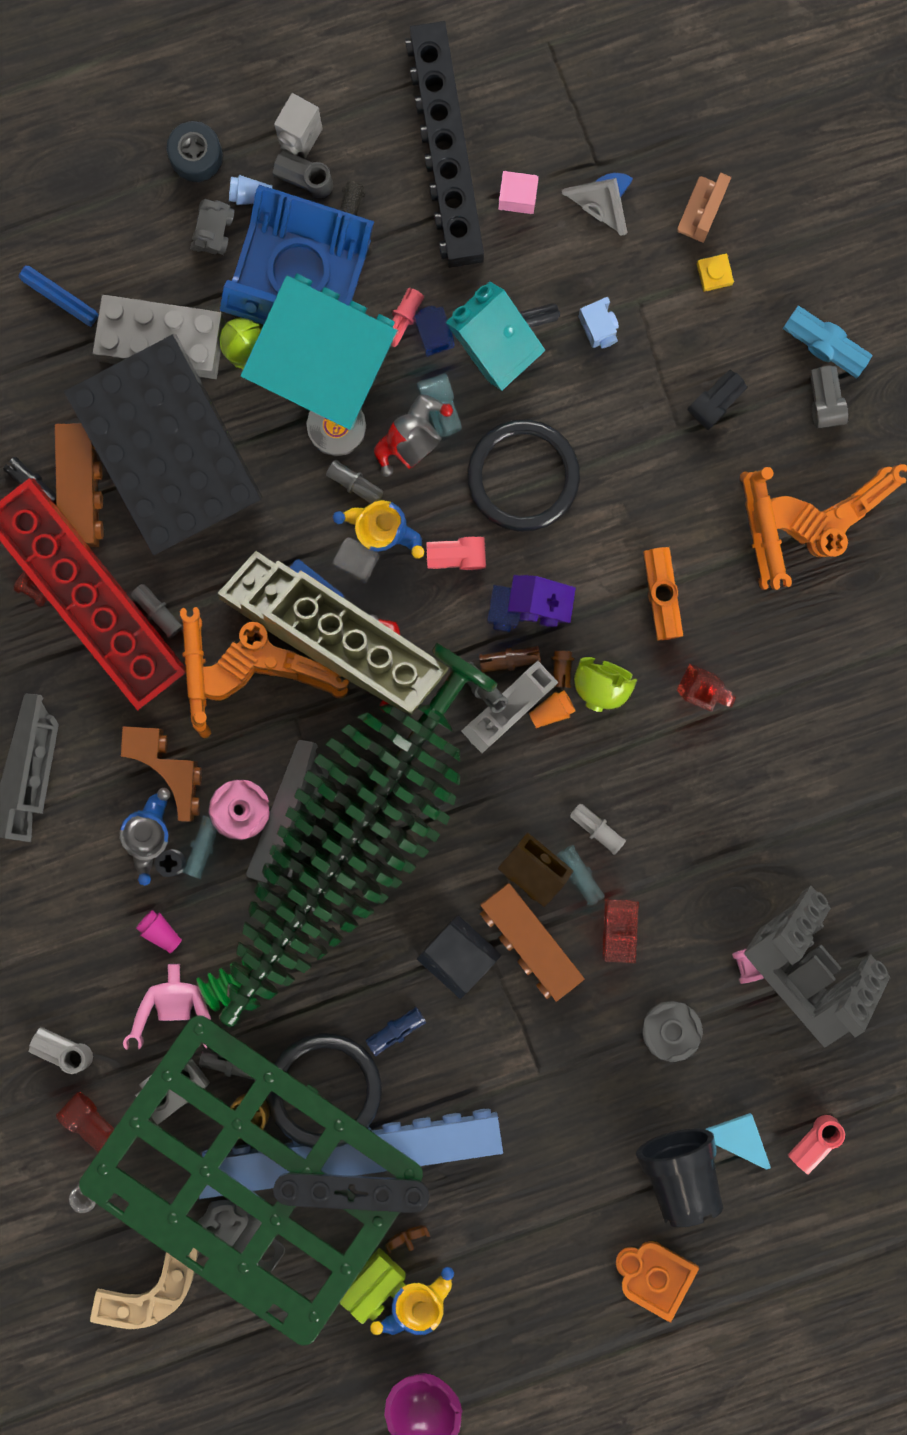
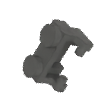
[190,199,235,255]

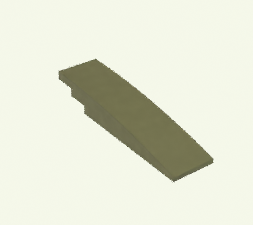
[218,551,448,715]

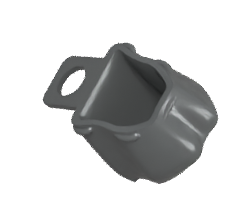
[198,1200,285,1272]

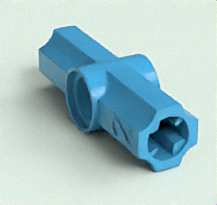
[782,305,873,378]

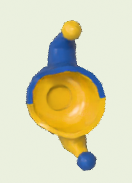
[333,500,424,558]
[370,1267,454,1335]

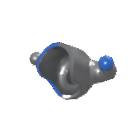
[120,788,170,886]

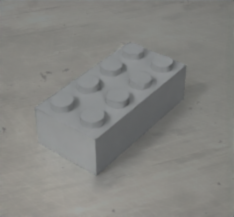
[93,295,226,379]

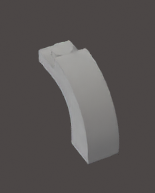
[462,661,558,753]

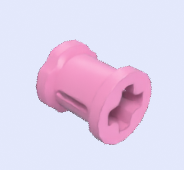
[732,949,764,984]

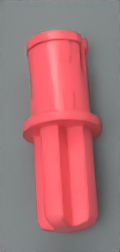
[391,288,424,347]

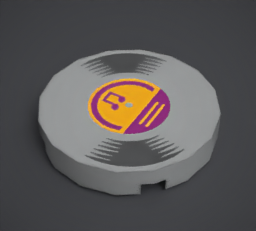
[306,410,366,456]

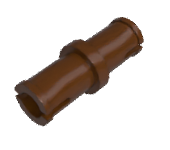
[479,645,541,673]

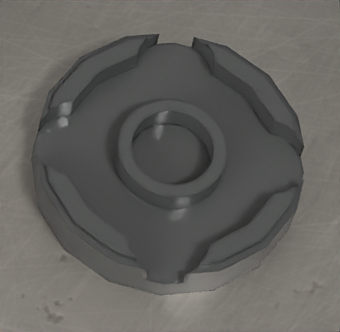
[642,1000,703,1062]

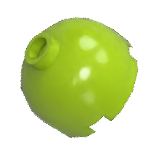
[574,657,637,712]

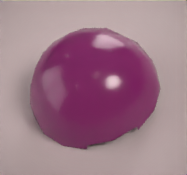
[384,1373,463,1435]

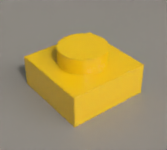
[697,253,734,292]

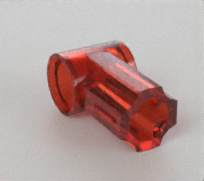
[56,1092,114,1153]

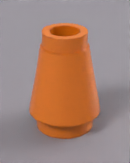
[529,690,576,728]

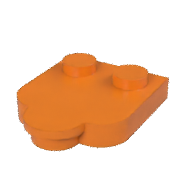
[616,1241,699,1323]

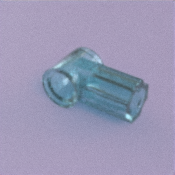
[417,373,462,437]

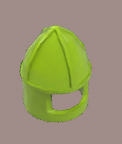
[219,317,263,369]

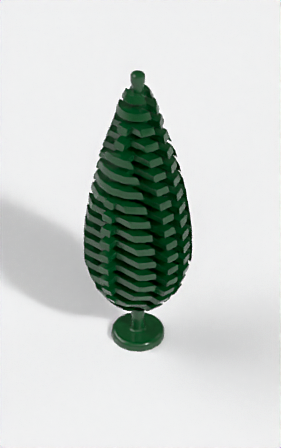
[219,643,498,1027]

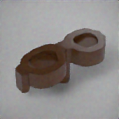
[385,1225,430,1254]

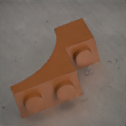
[121,727,202,822]

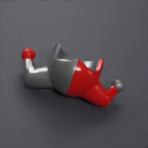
[374,394,453,477]

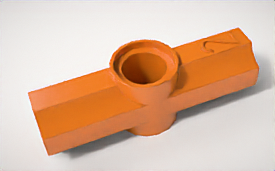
[643,547,683,641]

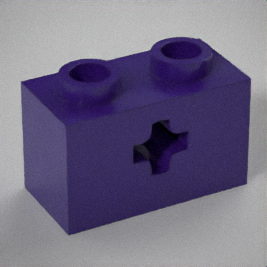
[508,575,576,627]

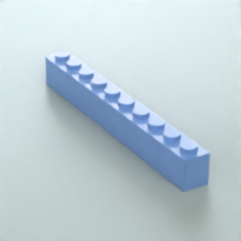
[199,1109,503,1199]

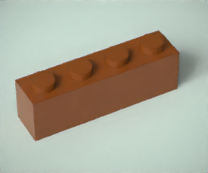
[55,423,104,547]
[479,882,585,1002]

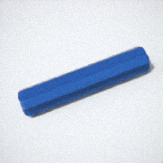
[19,265,99,326]

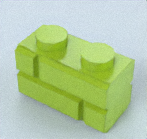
[340,1248,406,1324]

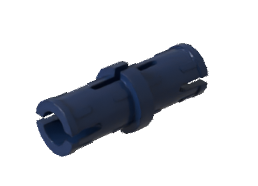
[366,1007,427,1056]

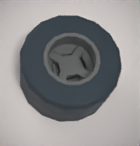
[166,121,223,182]

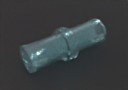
[183,816,217,879]
[557,845,605,906]

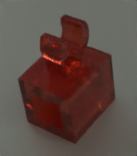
[677,664,736,712]

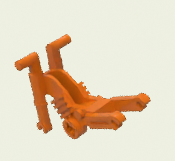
[740,464,907,590]
[180,607,349,738]

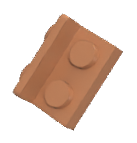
[677,173,731,243]

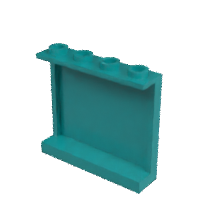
[241,273,399,430]

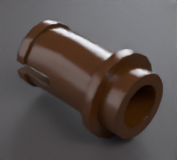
[551,651,575,688]

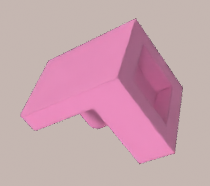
[498,171,538,214]

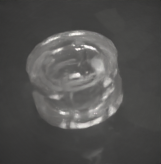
[69,1184,96,1213]

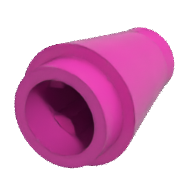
[136,910,182,953]

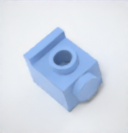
[578,297,619,349]

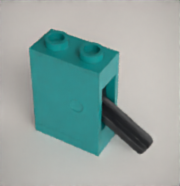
[445,282,560,391]

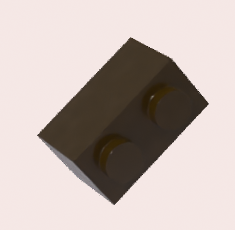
[498,832,574,907]

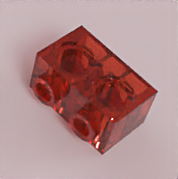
[602,898,639,963]

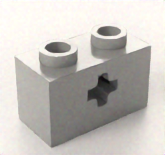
[274,93,323,159]

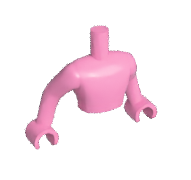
[123,964,211,1050]

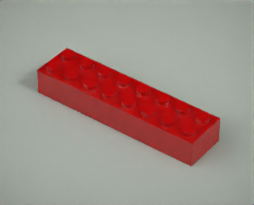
[0,478,186,711]

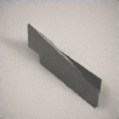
[0,693,59,842]
[246,740,329,886]

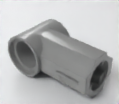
[28,1027,93,1074]

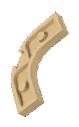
[90,1248,198,1329]

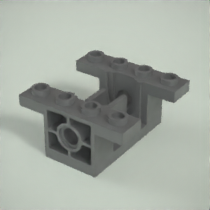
[744,886,890,1048]

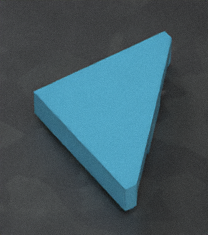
[705,1113,771,1169]

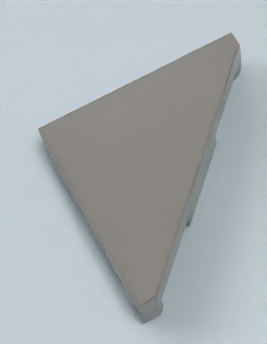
[562,178,628,235]

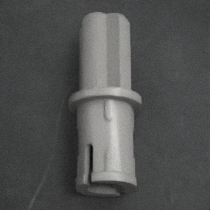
[570,804,626,855]

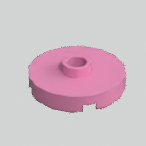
[209,780,270,840]

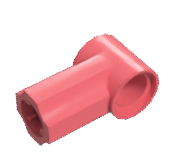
[426,537,486,570]
[788,1115,845,1174]

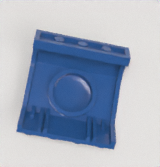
[220,185,374,325]

